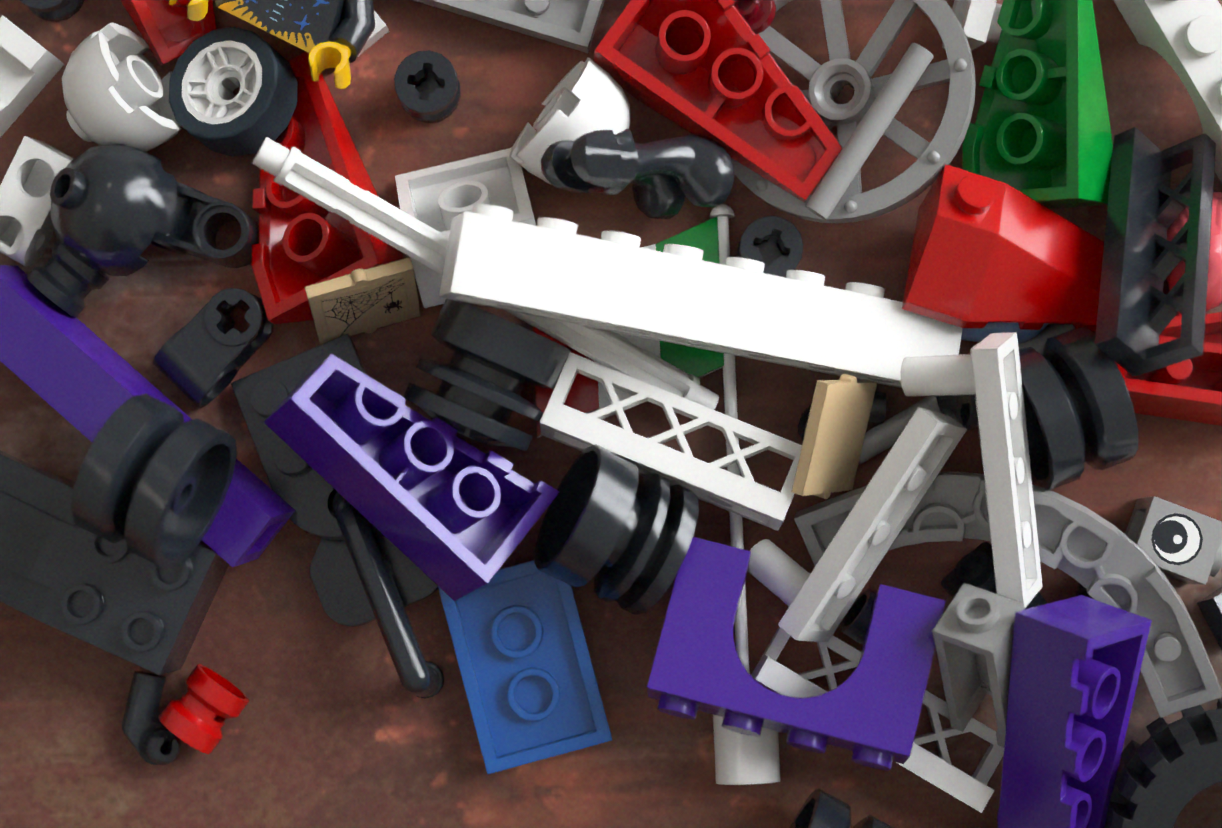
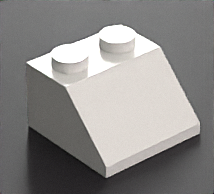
[395,148,536,308]

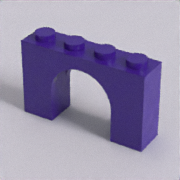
[647,537,945,770]

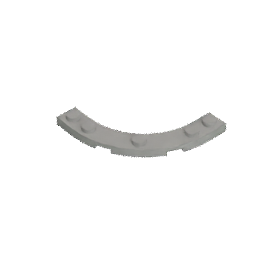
[794,472,1222,718]

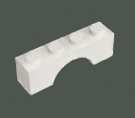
[1113,0,1222,182]

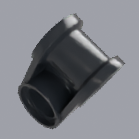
[150,182,259,268]
[152,288,274,408]

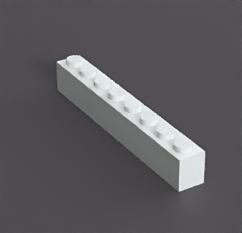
[439,204,963,388]

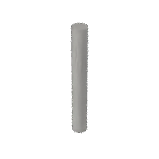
[805,43,934,220]

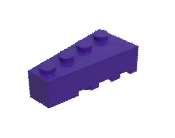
[264,354,559,601]
[997,595,1152,828]

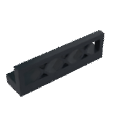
[1095,127,1216,377]

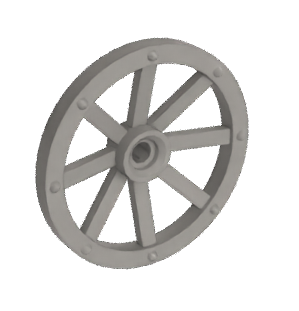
[731,0,976,223]

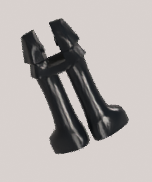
[541,129,734,219]

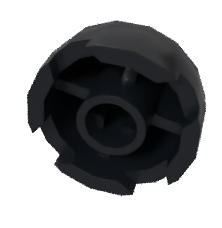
[50,144,177,276]

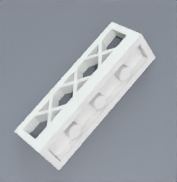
[540,352,802,531]
[751,626,1004,813]

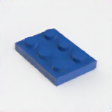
[438,561,612,774]

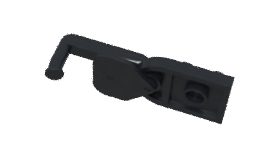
[231,334,444,699]

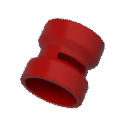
[158,664,250,754]

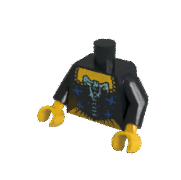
[169,0,375,89]

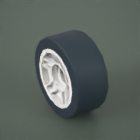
[169,26,297,157]

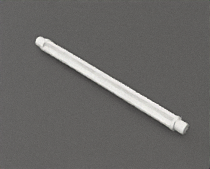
[252,137,719,410]

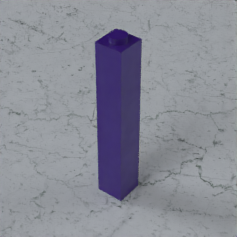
[0,265,296,567]

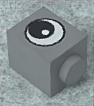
[1125,496,1222,585]

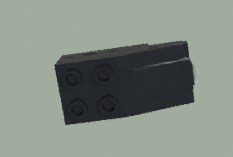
[0,450,229,675]

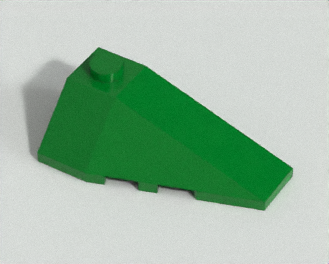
[962,0,1113,209]

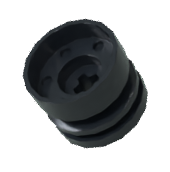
[403,299,571,451]
[534,444,699,615]

